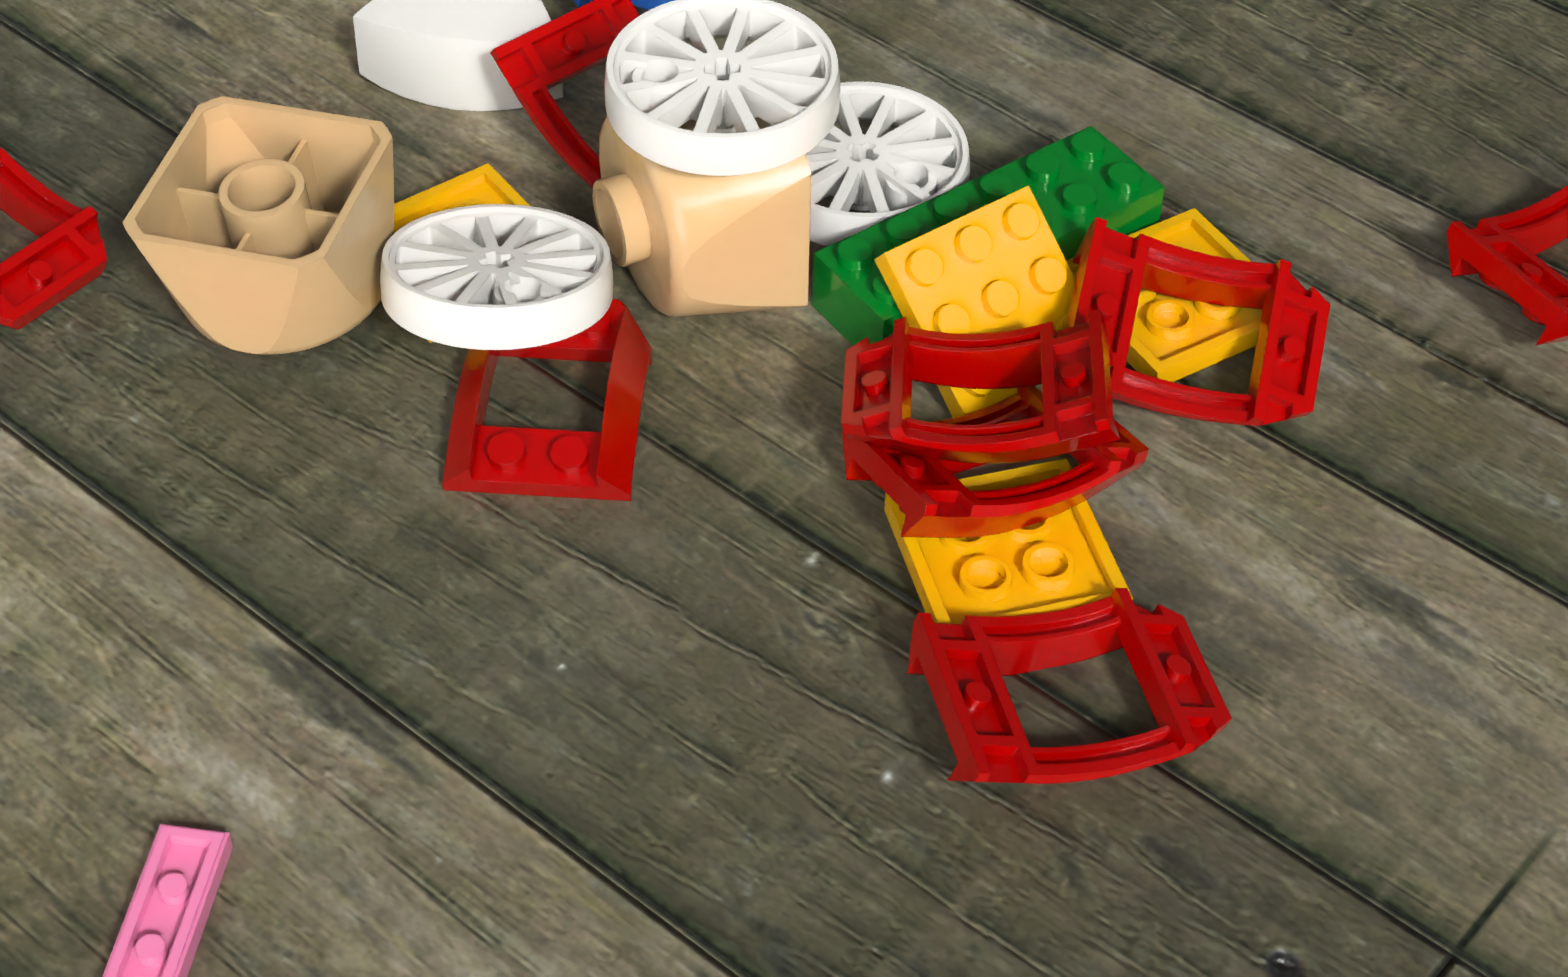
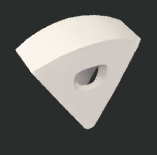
[353,0,563,111]

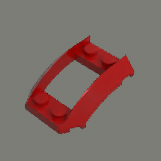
[490,0,640,188]
[0,148,107,330]
[1447,185,1568,346]
[1066,217,1330,426]
[442,299,652,501]
[841,309,1121,464]
[842,386,1149,538]
[907,587,1232,784]

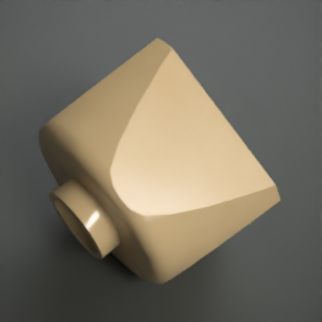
[122,96,394,355]
[592,116,811,317]

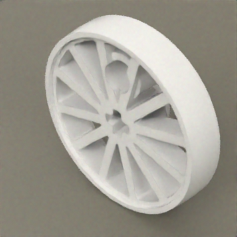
[604,0,841,176]
[799,81,970,246]
[380,204,613,350]

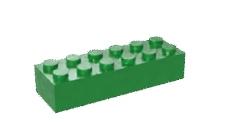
[812,126,1165,345]

